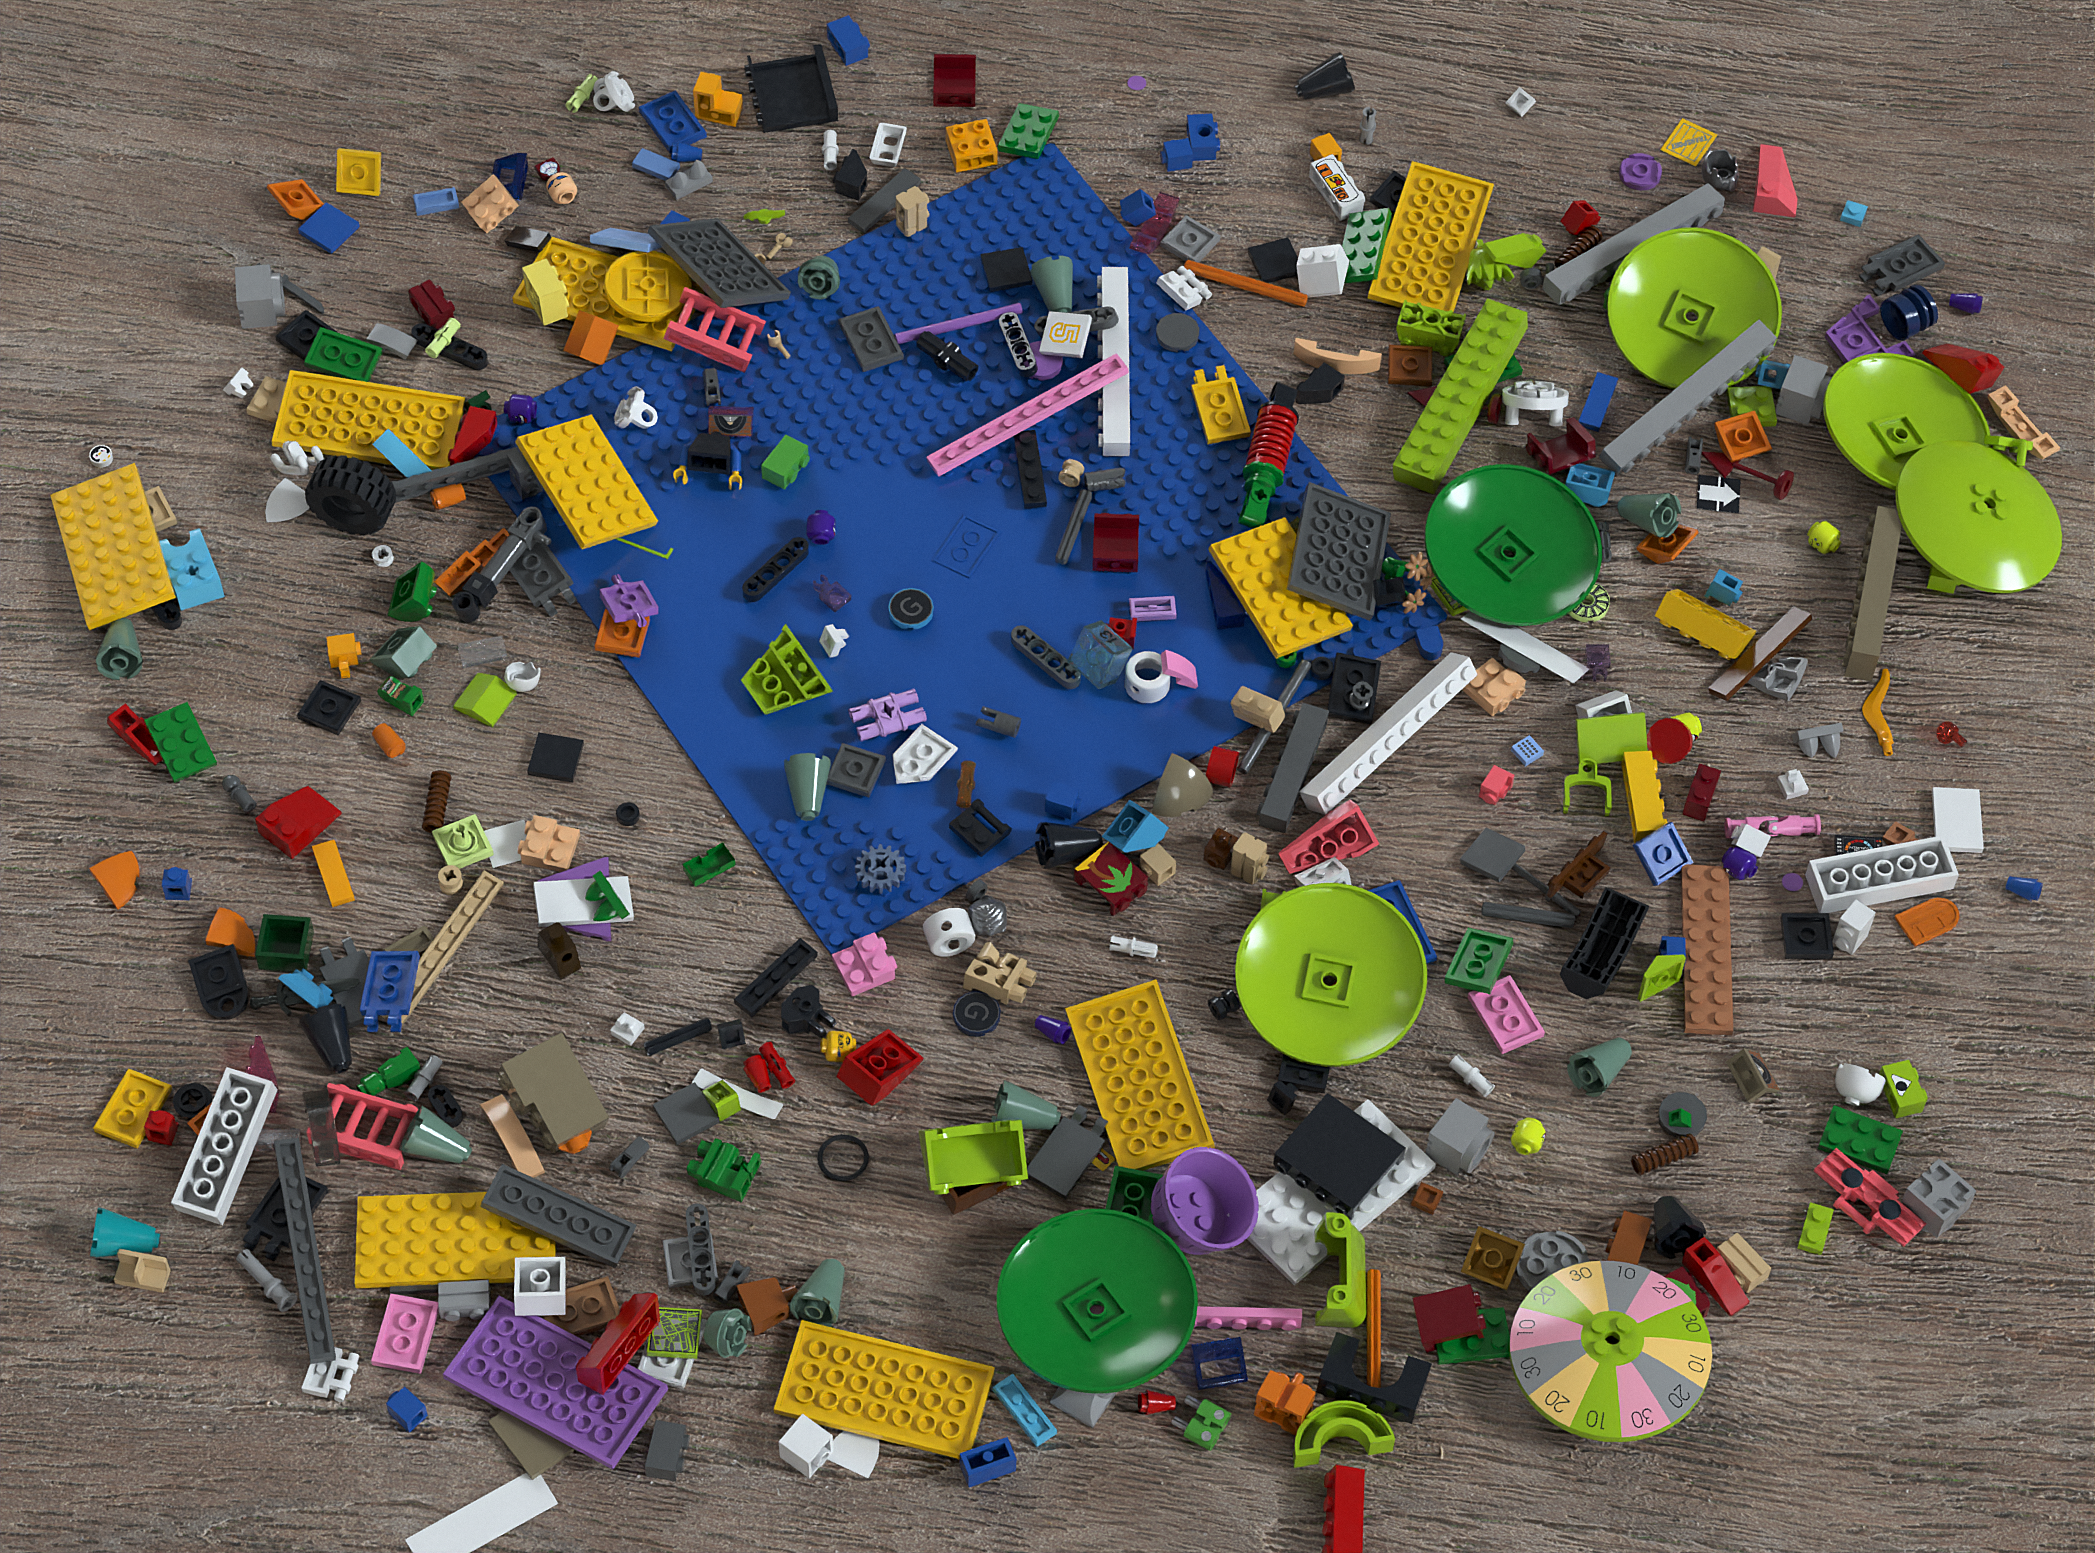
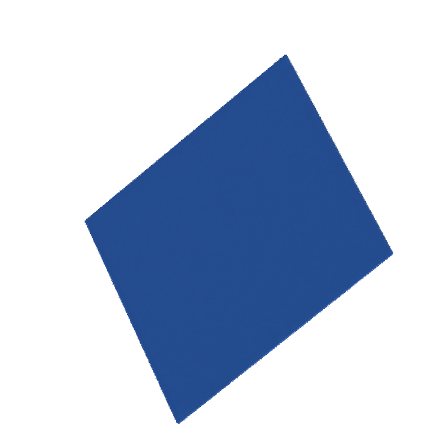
[474,143,1447,955]

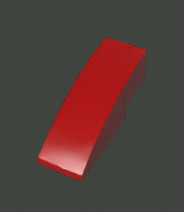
[107,703,162,766]

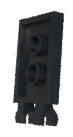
[243,1176,328,1261]

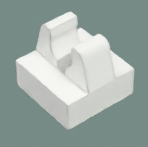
[223,368,253,398]
[819,624,849,658]
[1777,769,1809,800]
[610,1012,645,1046]

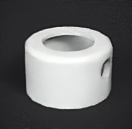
[1125,651,1170,703]
[923,908,975,957]

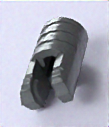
[1084,468,1125,492]
[975,706,1021,738]

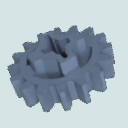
[855,844,906,894]

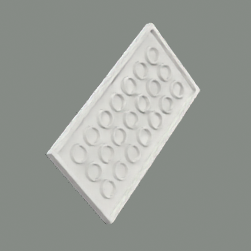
[1227,1099,1436,1286]

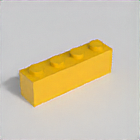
[1621,751,1667,843]

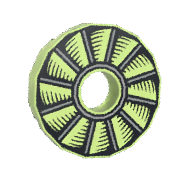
[1568,583,1610,622]

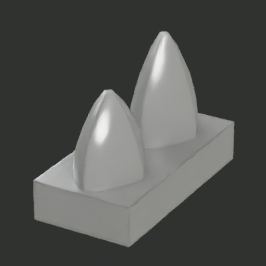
[665,160,713,200]
[1792,722,1843,758]

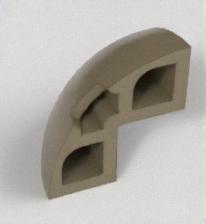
[1152,753,1213,817]

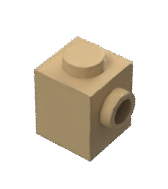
[1139,843,1176,886]

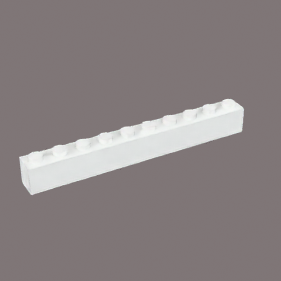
[1097,267,1130,456]
[1299,652,1477,815]

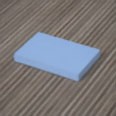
[590,228,661,253]

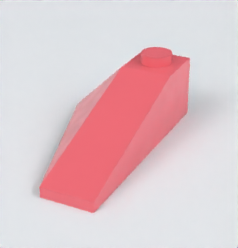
[1753,144,1798,218]
[1278,799,1379,874]

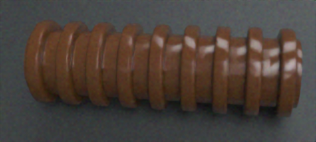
[1554,225,1603,268]
[422,770,452,833]
[1631,1133,1699,1176]

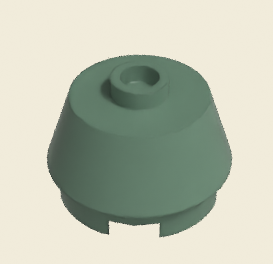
[798,255,840,299]
[704,1309,752,1358]

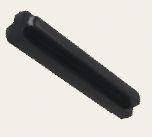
[644,1018,712,1056]

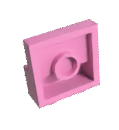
[832,932,897,997]

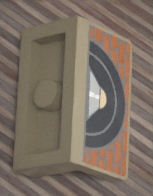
[1726,1048,1780,1103]

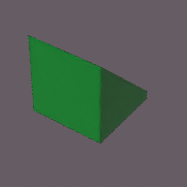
[1669,1108,1691,1128]

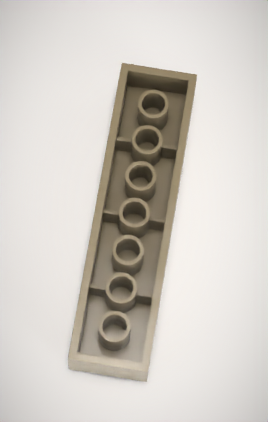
[1842,506,1902,682]

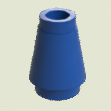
[671,142,702,163]
[2006,876,2043,901]

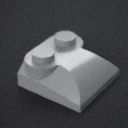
[1050,1387,1117,1428]

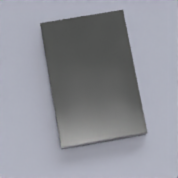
[838,306,904,372]

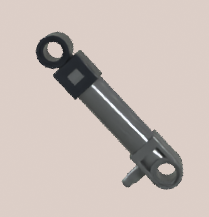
[452,507,551,623]

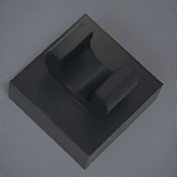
[717,1019,746,1050]
[1267,1080,1298,1115]

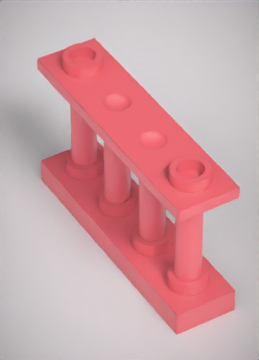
[663,287,766,373]
[306,1083,418,1170]

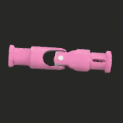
[1724,814,1821,838]

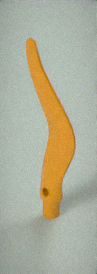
[1862,668,1894,756]

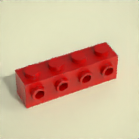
[1322,1465,1365,1553]

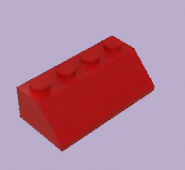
[576,1293,660,1395]

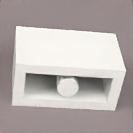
[1832,900,1876,955]

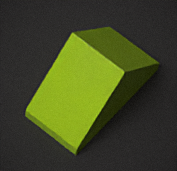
[701,1080,741,1122]

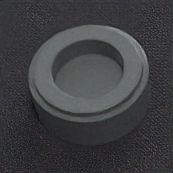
[966,879,988,903]

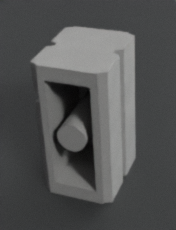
[438,1280,491,1321]

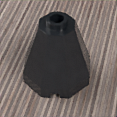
[1653,1196,1706,1259]

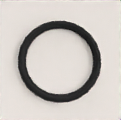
[817,1134,869,1181]

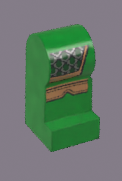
[377,676,424,716]

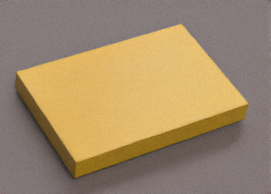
[93,1068,172,1149]

